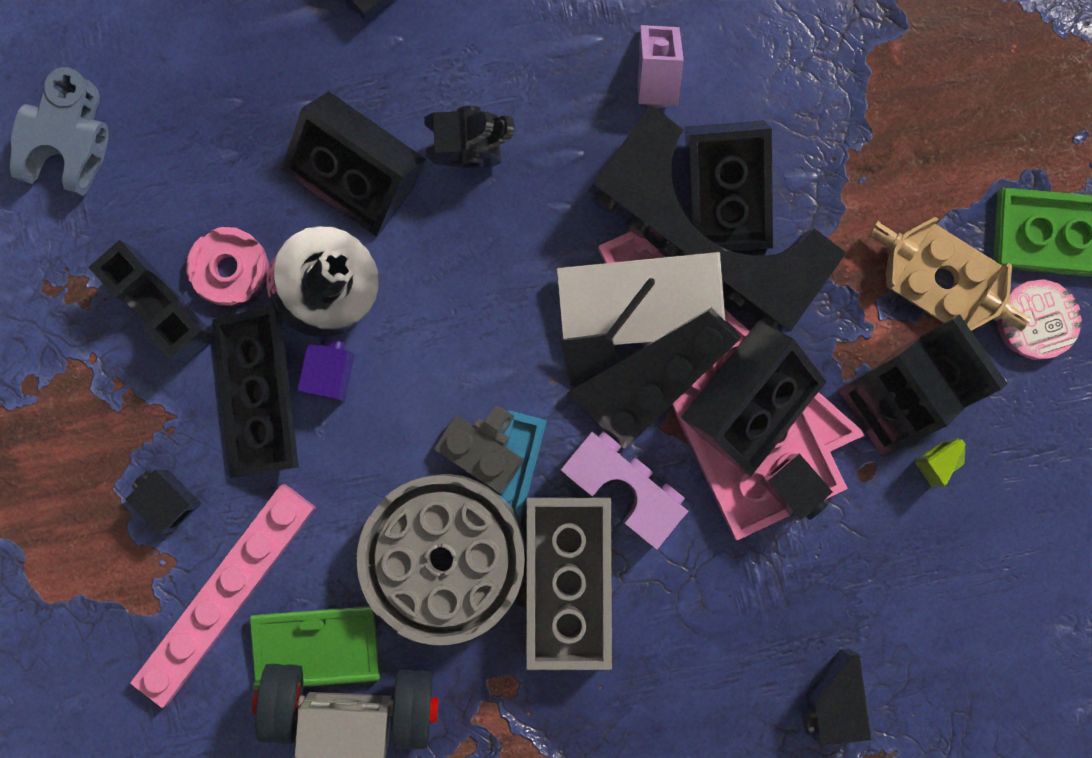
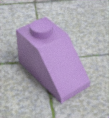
[637,25,684,109]

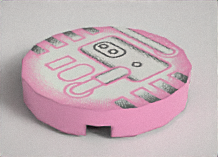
[997,279,1082,360]

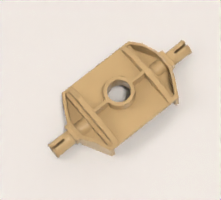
[868,217,1031,332]

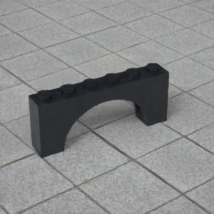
[588,105,847,333]

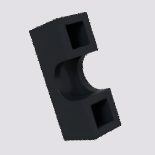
[88,240,215,363]

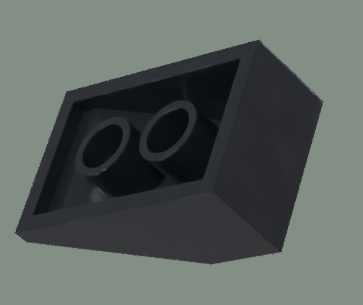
[684,120,773,251]

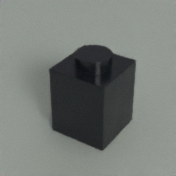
[760,453,833,520]
[125,470,202,535]

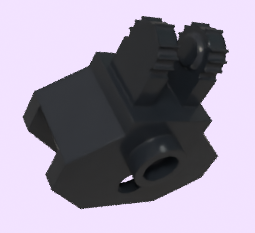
[424,106,516,168]

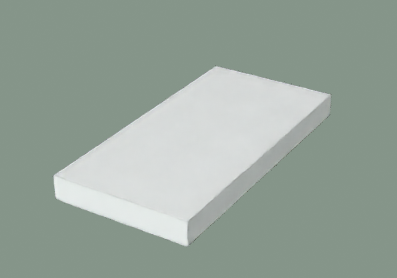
[557,252,725,345]

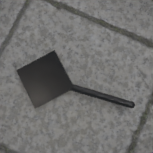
[560,278,655,386]

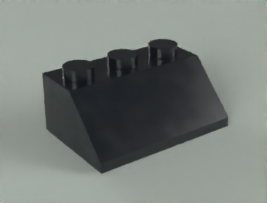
[281,92,426,237]
[681,321,827,477]

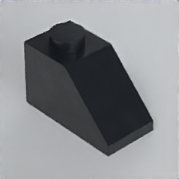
[802,648,872,746]

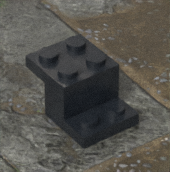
[838,314,1008,457]

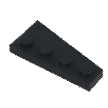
[567,307,741,450]

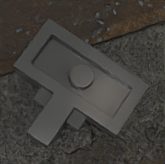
[434,405,525,493]

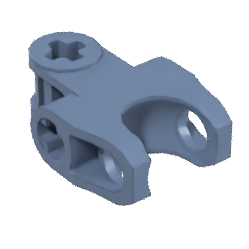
[10,67,109,196]

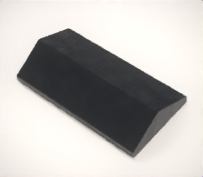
[212,305,299,478]

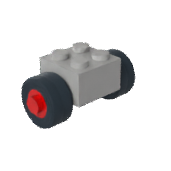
[252,664,439,758]

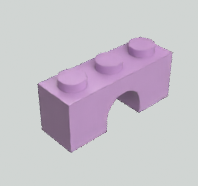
[560,432,688,549]

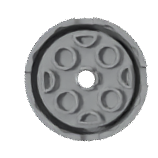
[357,474,527,645]

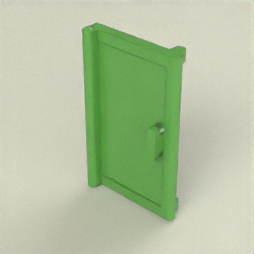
[250,606,380,691]

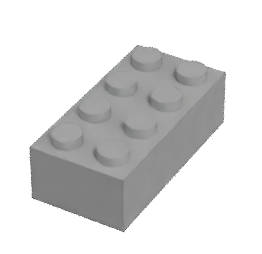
[527,497,612,670]

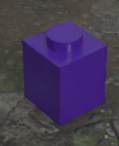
[297,338,355,402]

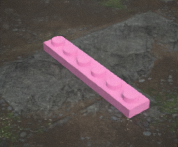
[130,484,317,708]

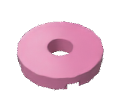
[186,227,269,307]

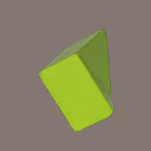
[915,438,966,487]

